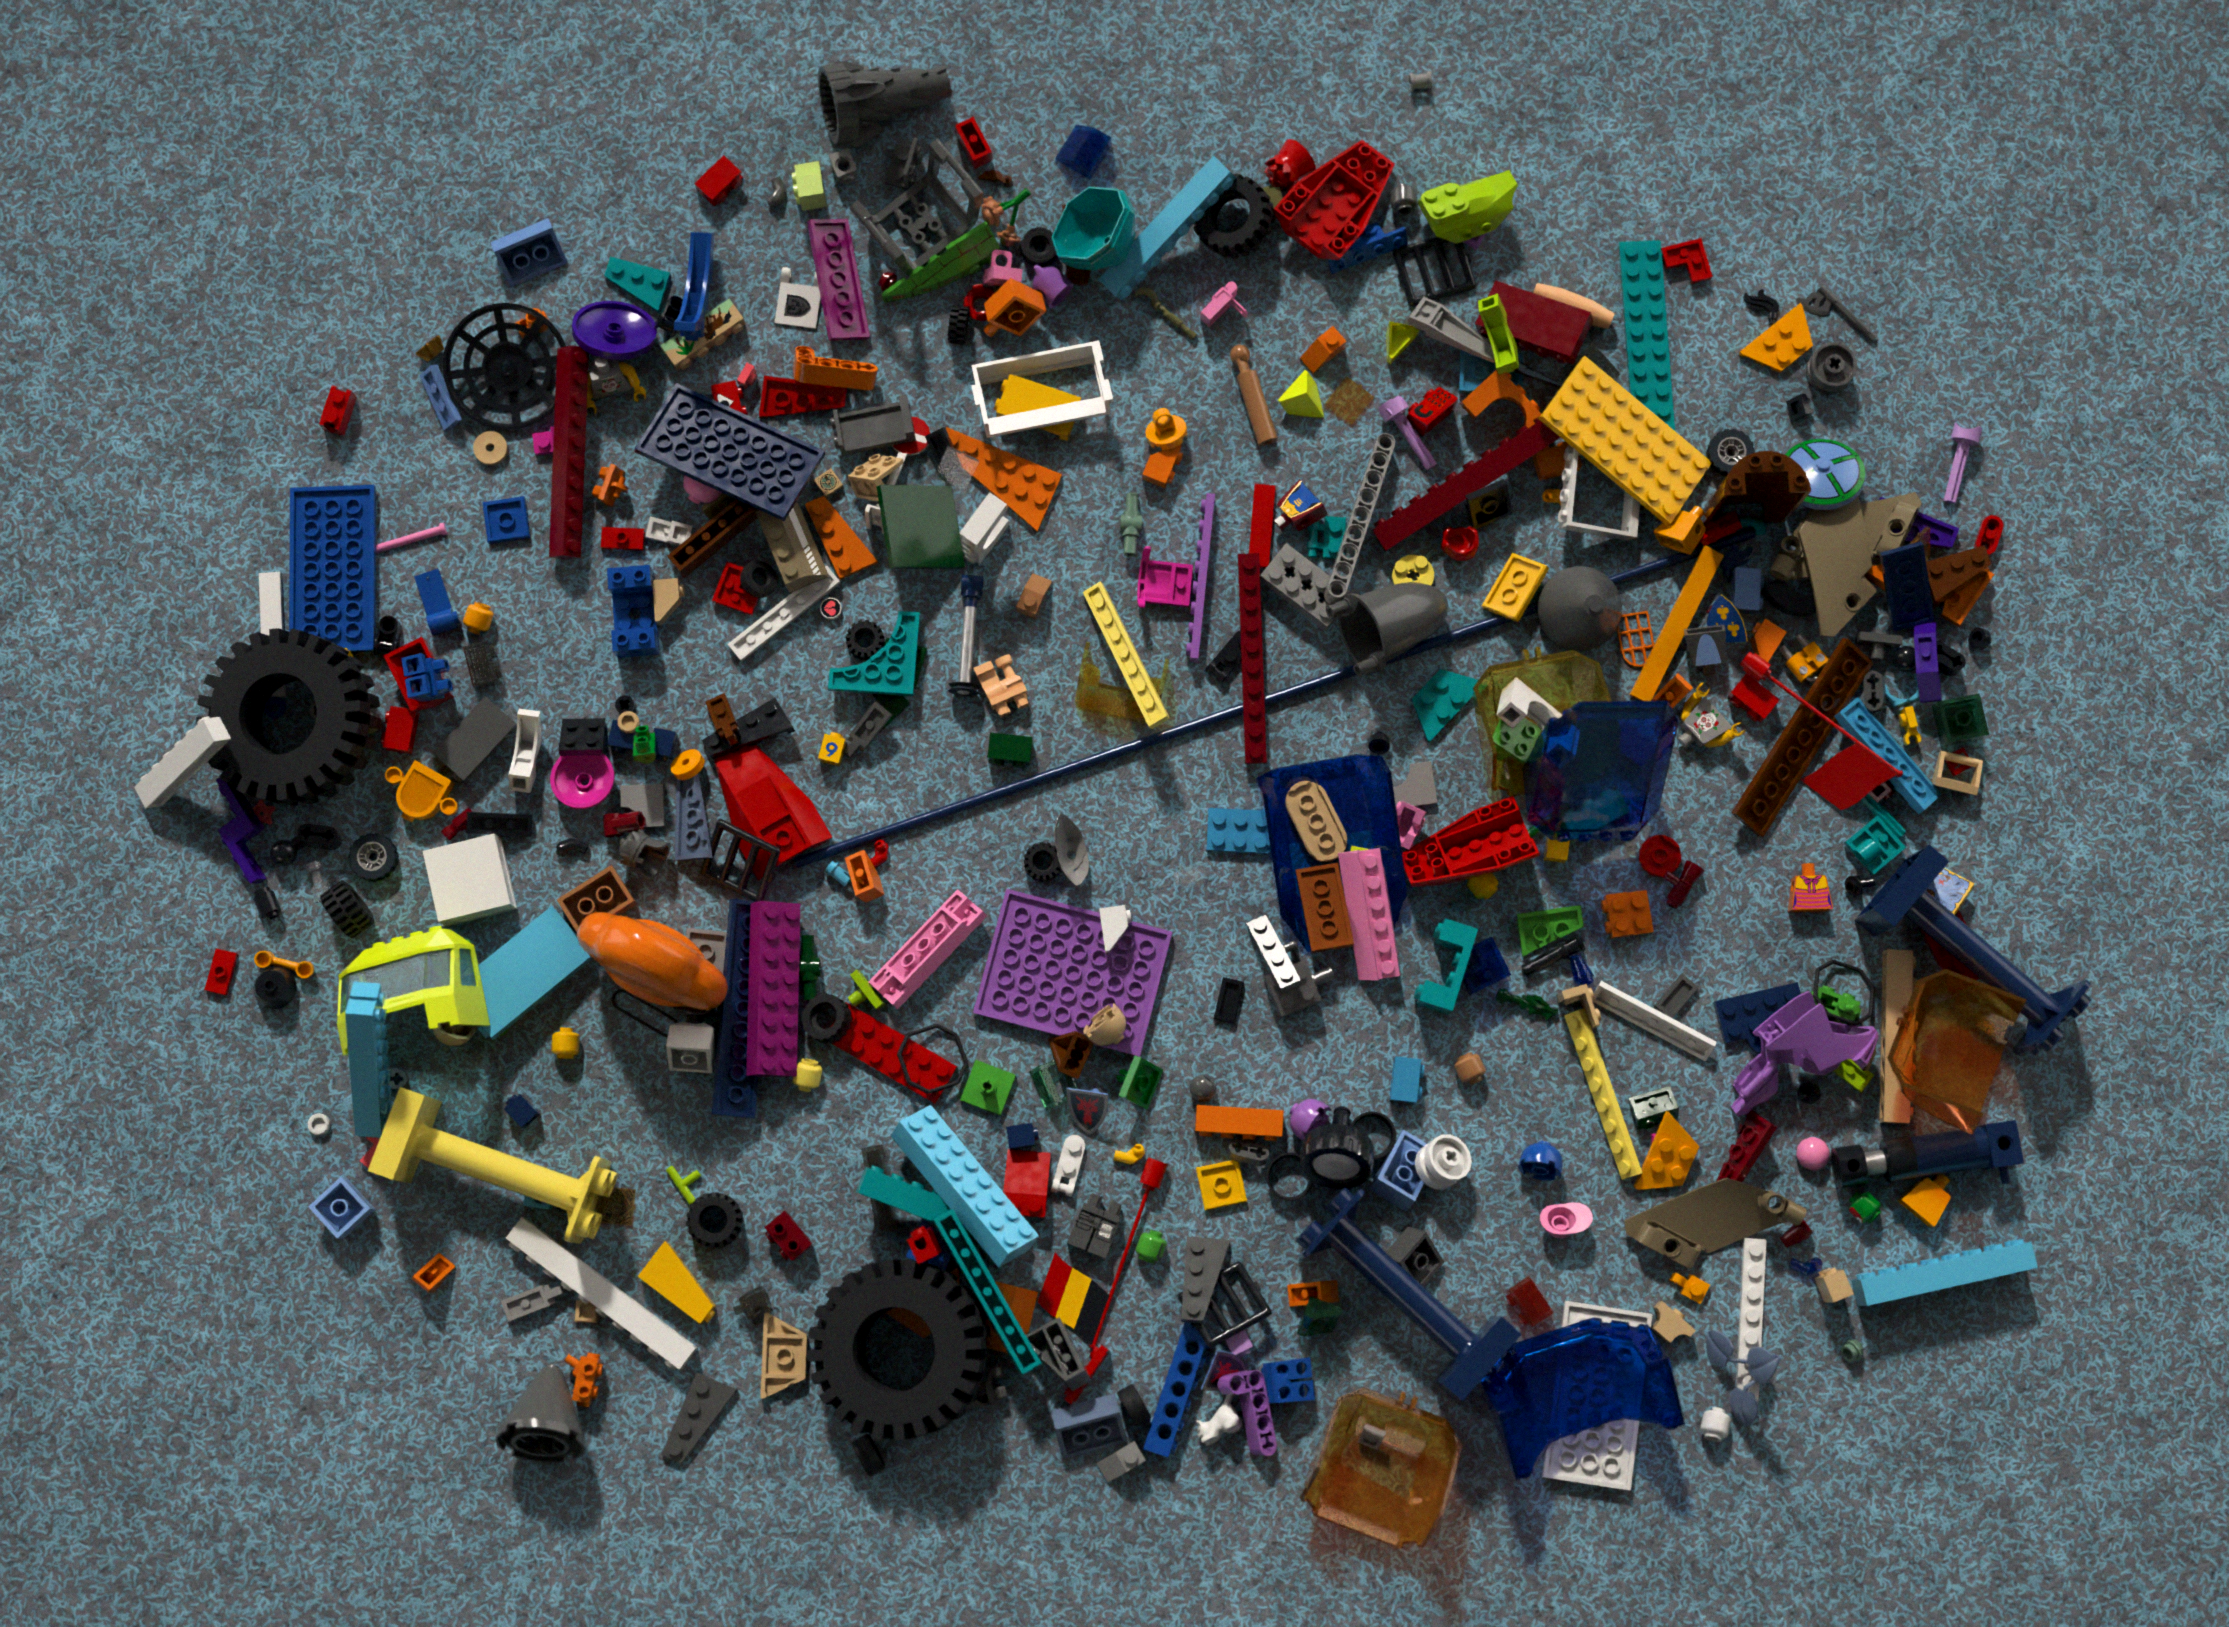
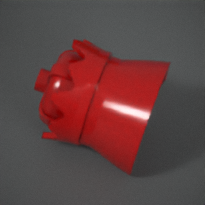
[1264,139,1316,192]

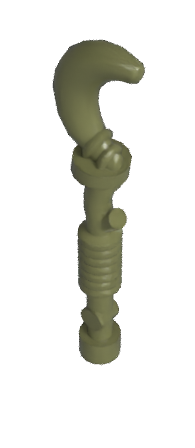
[1134,287,1197,340]

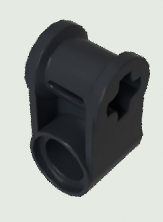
[654,296,683,337]
[374,615,402,655]

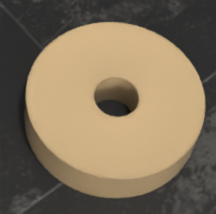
[473,431,508,466]

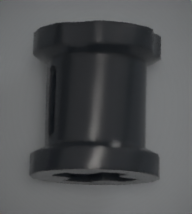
[615,695,637,715]

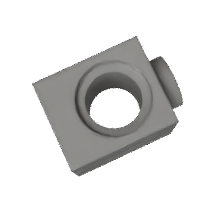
[829,148,858,184]

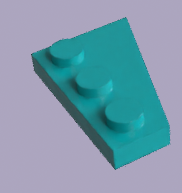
[604,256,671,313]

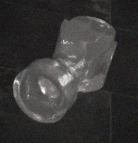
[305,861,331,904]

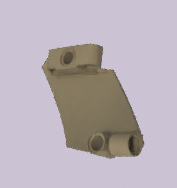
[1770,492,1922,582]
[1798,496,1877,637]

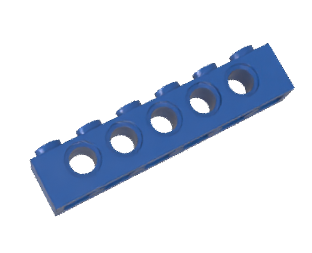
[1143,1322,1213,1457]

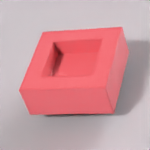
[737,363,757,389]

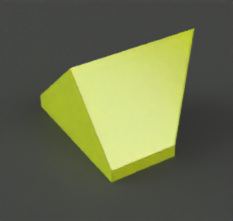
[1386,321,1420,364]
[1278,370,1324,418]

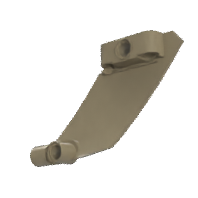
[1624,1178,1806,1270]

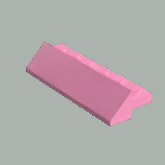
[1338,848,1401,981]
[868,889,987,1009]

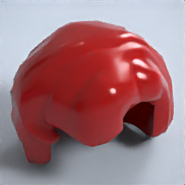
[1441,526,1479,561]

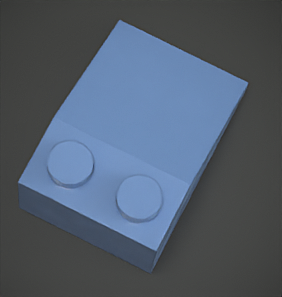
[1369,1130,1427,1212]

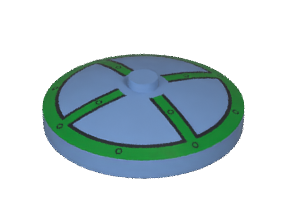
[1785,439,1865,510]

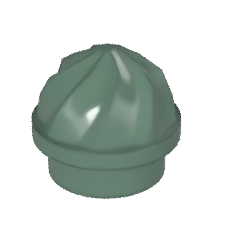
[1841,1340,1864,1362]

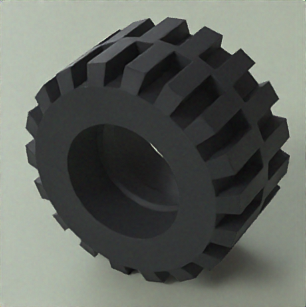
[320,880,374,939]
[686,1192,743,1248]

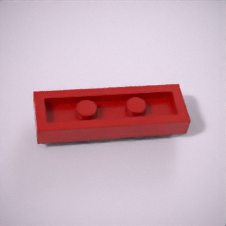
[1064,1345,1110,1405]

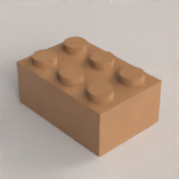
[557,865,638,932]

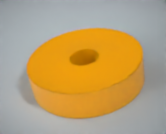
[670,749,705,780]

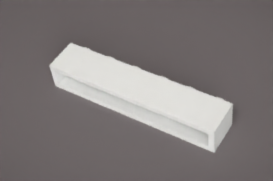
[134,716,231,809]

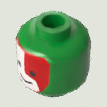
[1848,1191,1881,1224]

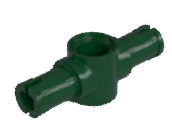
[799,935,821,1000]

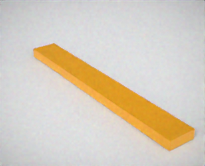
[1629,545,1724,705]

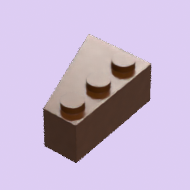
[1926,545,1991,609]

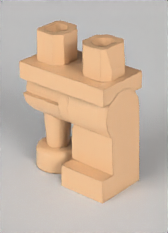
[973,654,1029,718]

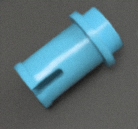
[825,861,851,887]

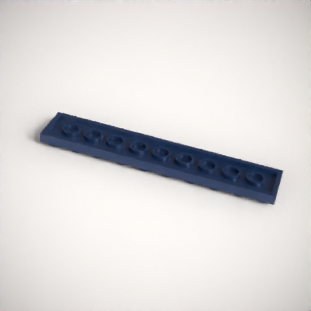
[711,899,759,1119]

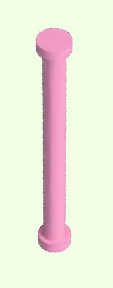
[376,522,448,554]

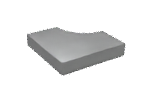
[1392,761,1438,808]
[620,784,665,828]

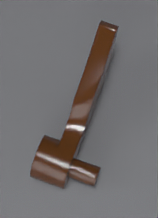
[978,169,1013,187]

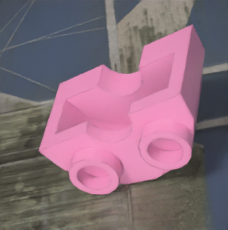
[1386,801,1427,850]

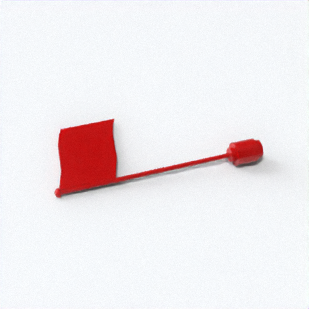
[1739,651,1903,810]

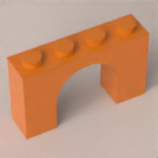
[1460,369,1541,428]

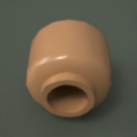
[1454,1052,1486,1085]

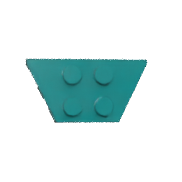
[1411,669,1485,743]

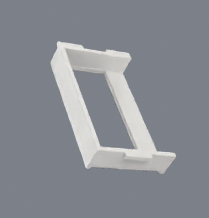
[972,341,1113,438]

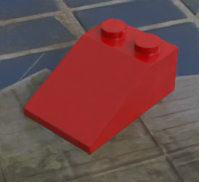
[1003,1149,1051,1218]

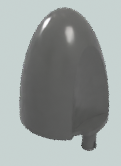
[1326,582,1449,677]

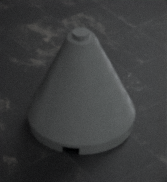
[1537,566,1622,651]
[495,1364,586,1463]

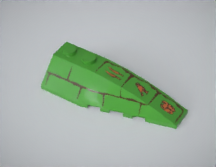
[881,221,1000,303]

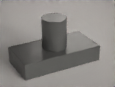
[1855,631,1903,661]

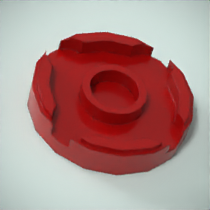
[1639,835,1681,877]

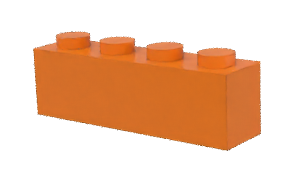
[1195,1105,1284,1141]

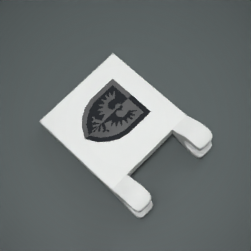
[775,267,821,329]

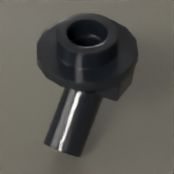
[1845,875,1876,897]

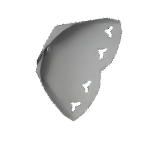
[1054,813,1089,886]

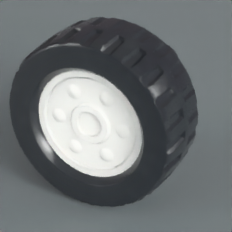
[1300,1106,1374,1189]

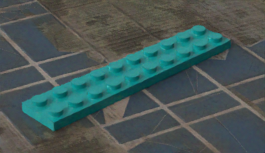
[1618,240,1675,431]

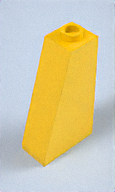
[638,1241,716,1324]

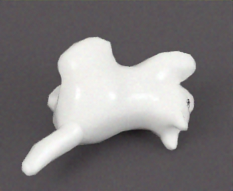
[1196,1385,1242,1446]

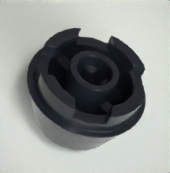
[253,966,297,1009]

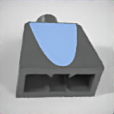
[1684,624,1726,676]

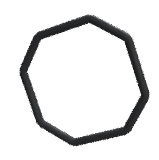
[1813,960,1875,1026]
[897,1024,968,1094]

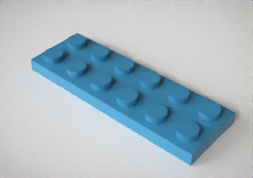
[1834,697,1942,814]

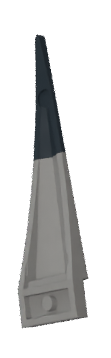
[1407,297,1563,389]

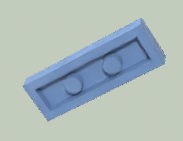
[419,365,462,431]

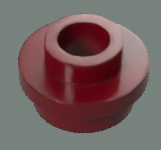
[878,272,897,291]

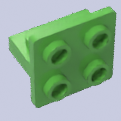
[1490,718,1541,764]

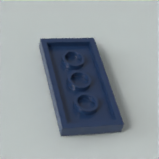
[1880,541,1935,632]

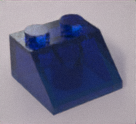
[1055,125,1112,180]

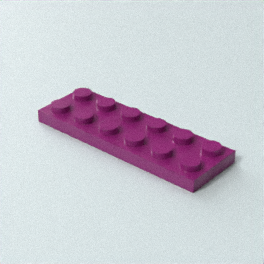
[807,219,870,341]

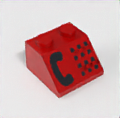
[1407,387,1458,437]

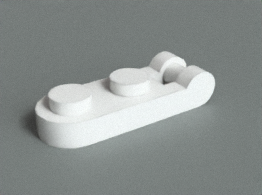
[1051,1135,1085,1197]

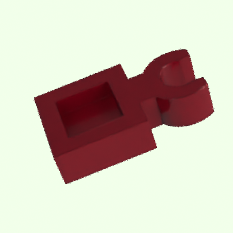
[441,807,473,841]

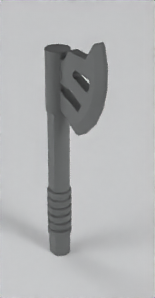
[1796,285,1877,342]

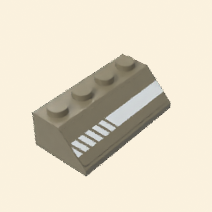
[756,503,829,593]

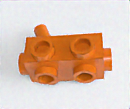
[564,1352,603,1407]

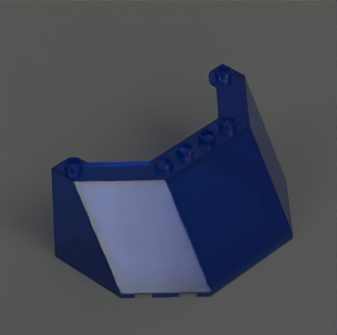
[1481,1317,1685,1480]

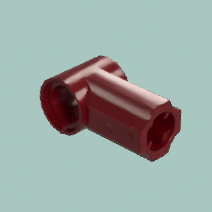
[603,811,646,838]

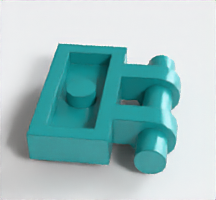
[1307,516,1346,559]

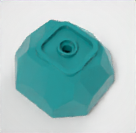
[1051,186,1135,270]

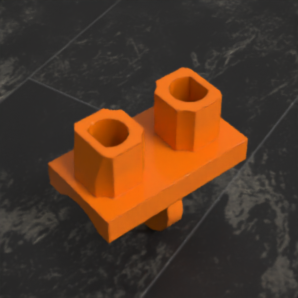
[592,464,629,507]

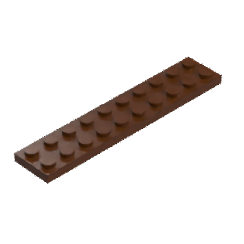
[1731,638,1874,837]

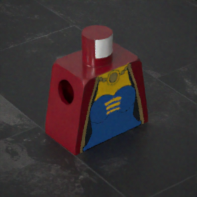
[1274,479,1328,531]

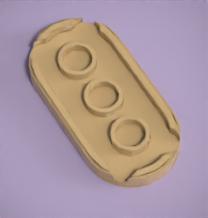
[1285,781,1347,862]

